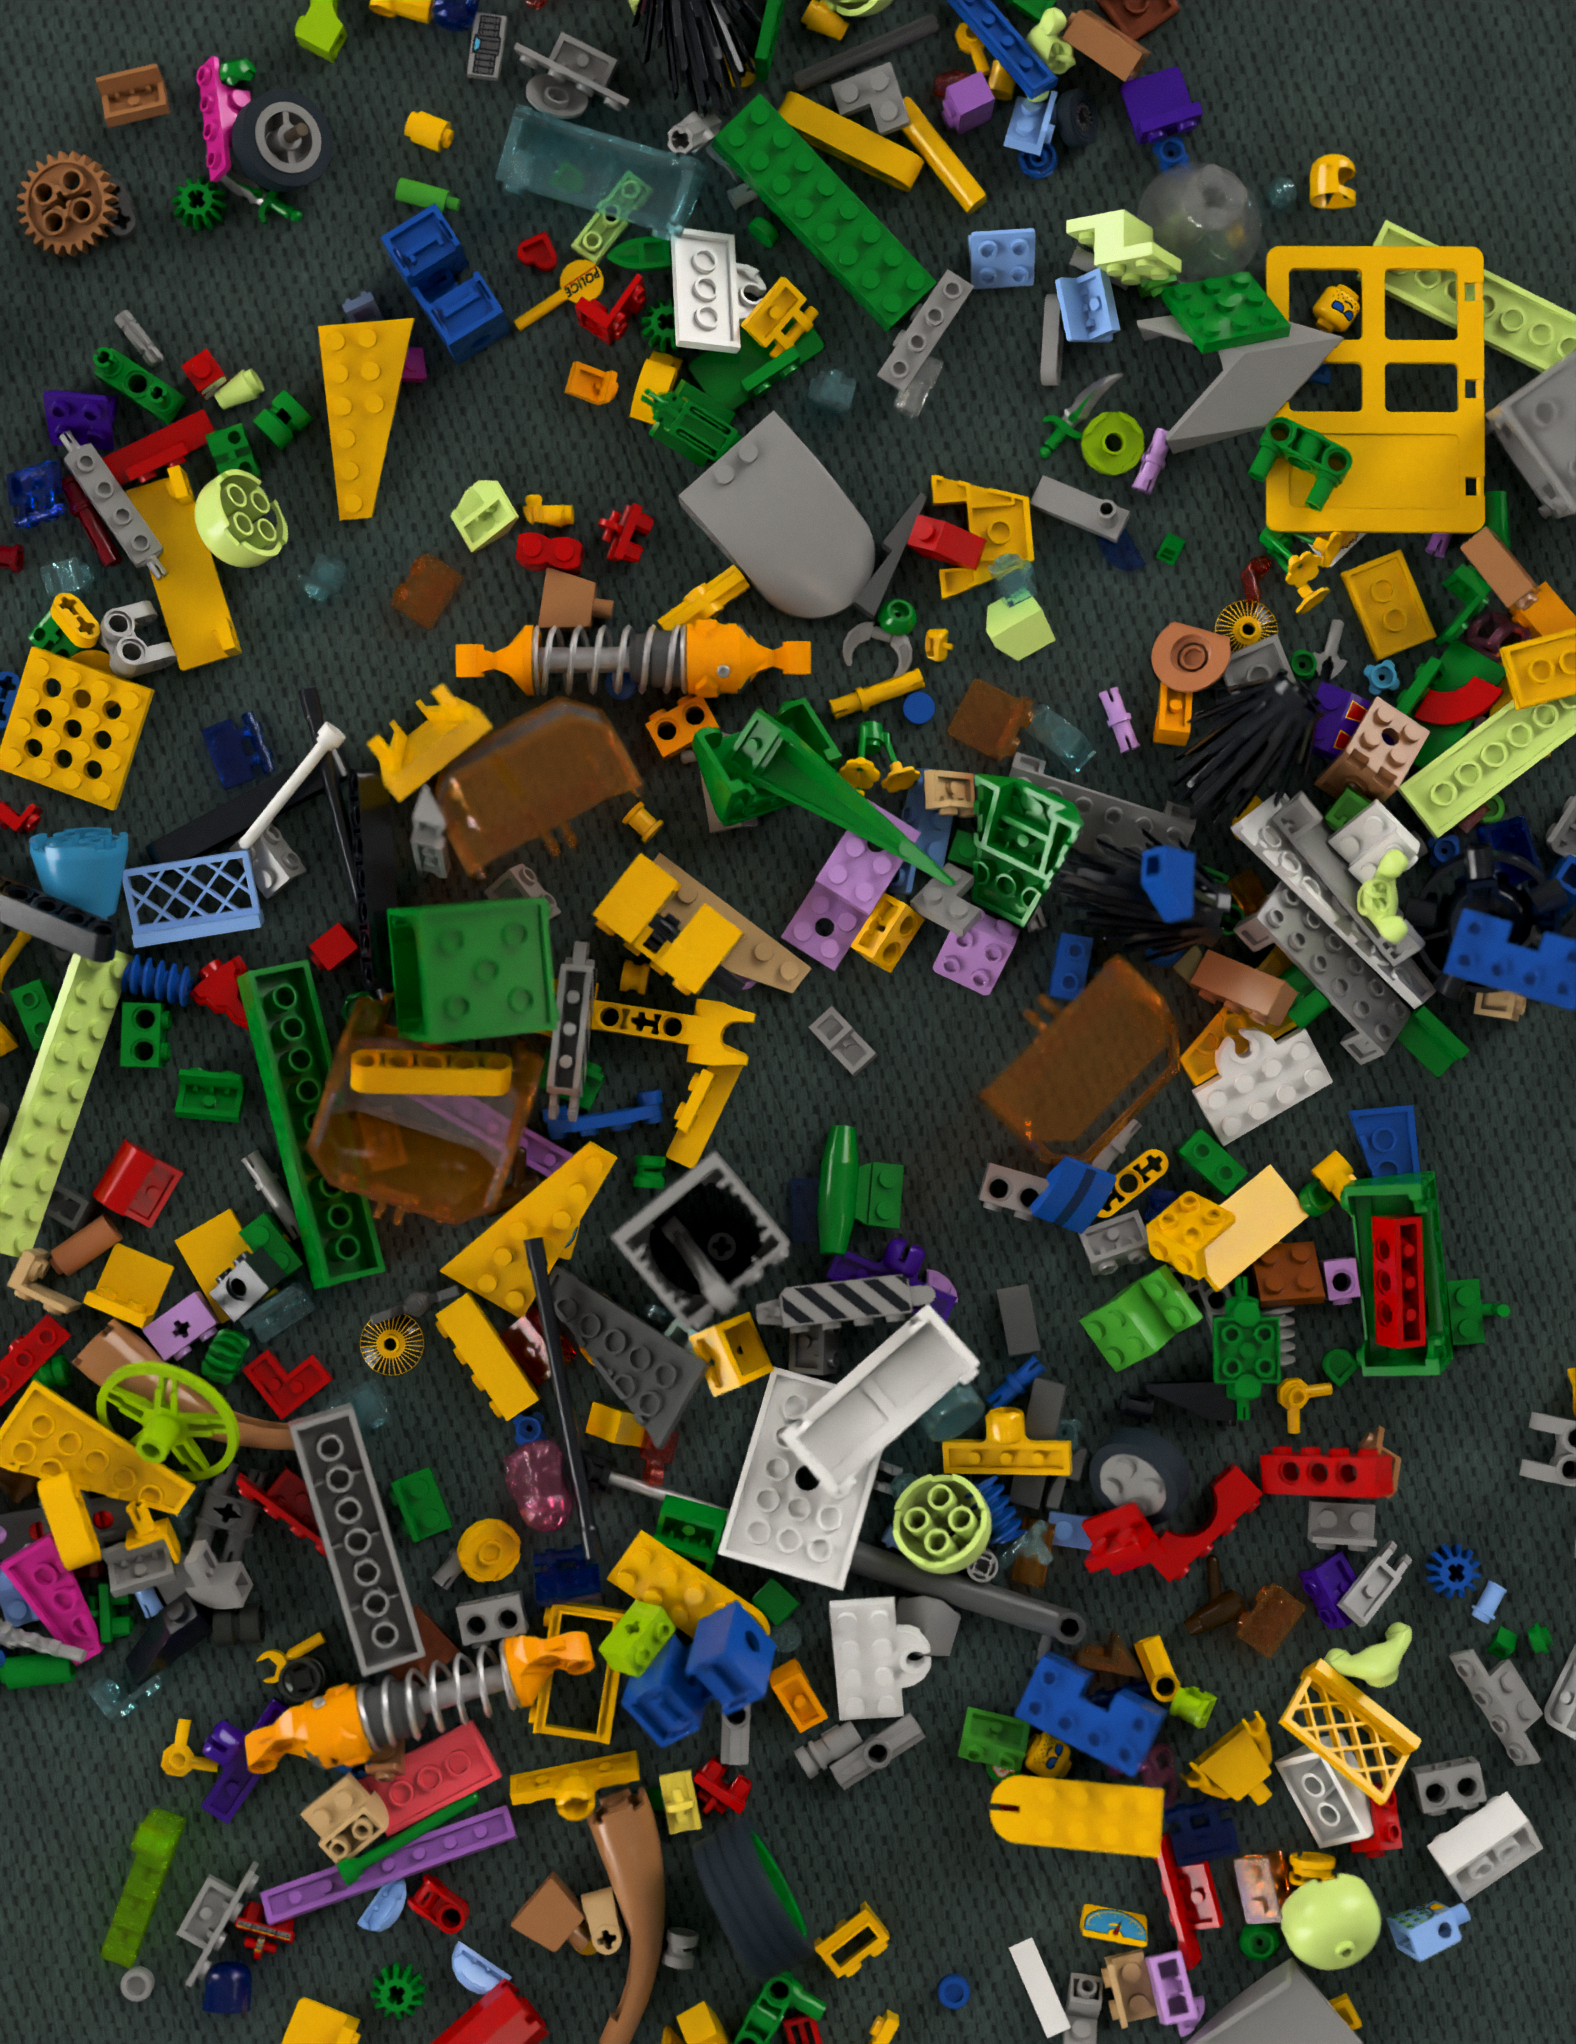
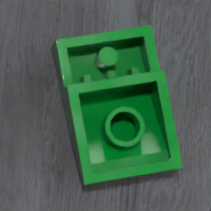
[653,1494,728,1576]

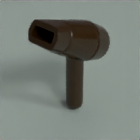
[483,1146,542,1218]
[1184,1554,1245,1636]

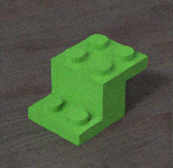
[1079,1264,1203,1373]

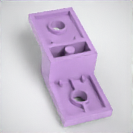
[781,799,921,972]

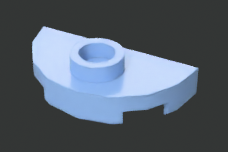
[356,1878,407,1932]
[451,1941,512,1994]

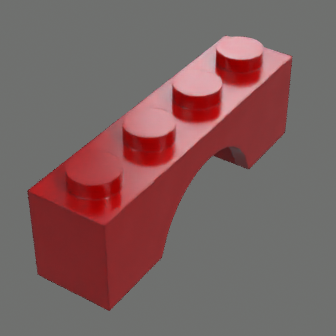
[1151,1462,1263,1583]

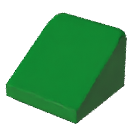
[751,1578,801,1627]

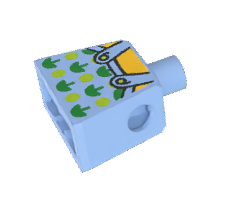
[1386,1901,1471,1962]

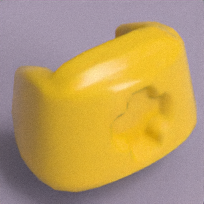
[925,628,953,662]

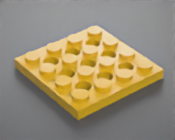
[0,646,155,811]

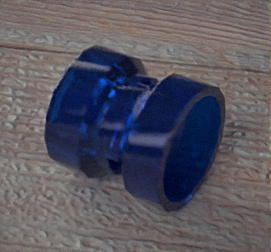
[1144,1187,1180,1220]

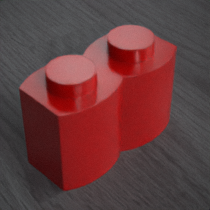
[515,532,584,575]

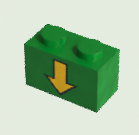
[238,1212,307,1283]

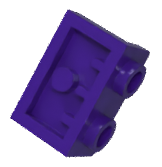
[1298,1551,1357,1629]

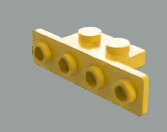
[666,1043,748,1169]

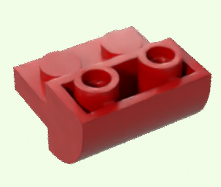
[92,1138,183,1228]

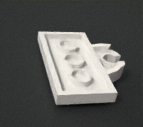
[670,227,767,354]
[1191,1027,1333,1146]
[829,1597,931,1721]

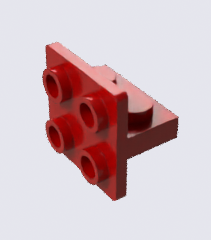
[1081,1502,1167,1575]

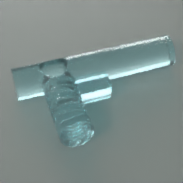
[153,1479,210,1539]
[997,1520,1053,1569]

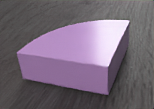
[926,1269,958,1302]
[1177,1995,1205,2037]

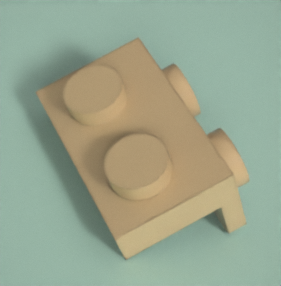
[924,769,977,818]

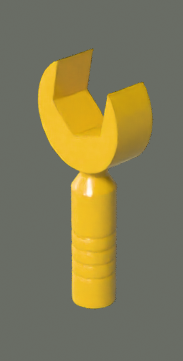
[256,1631,327,1683]

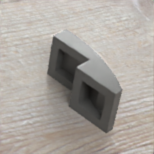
[996,1284,1040,1358]
[1043,1445,1087,1509]

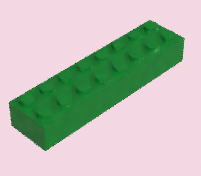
[711,93,937,333]

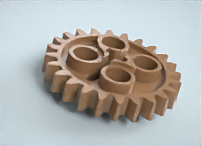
[17,151,119,257]

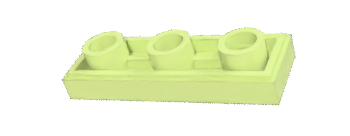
[571,171,654,266]

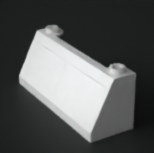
[780,1304,980,1495]

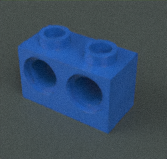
[1047,932,1094,1003]

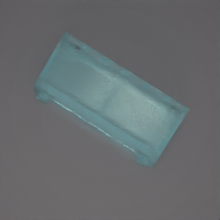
[495,103,709,241]

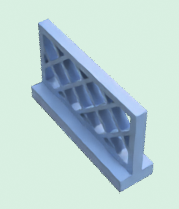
[122,849,265,948]

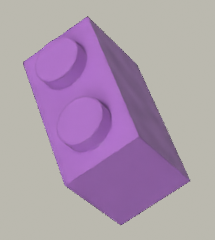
[941,71,995,136]

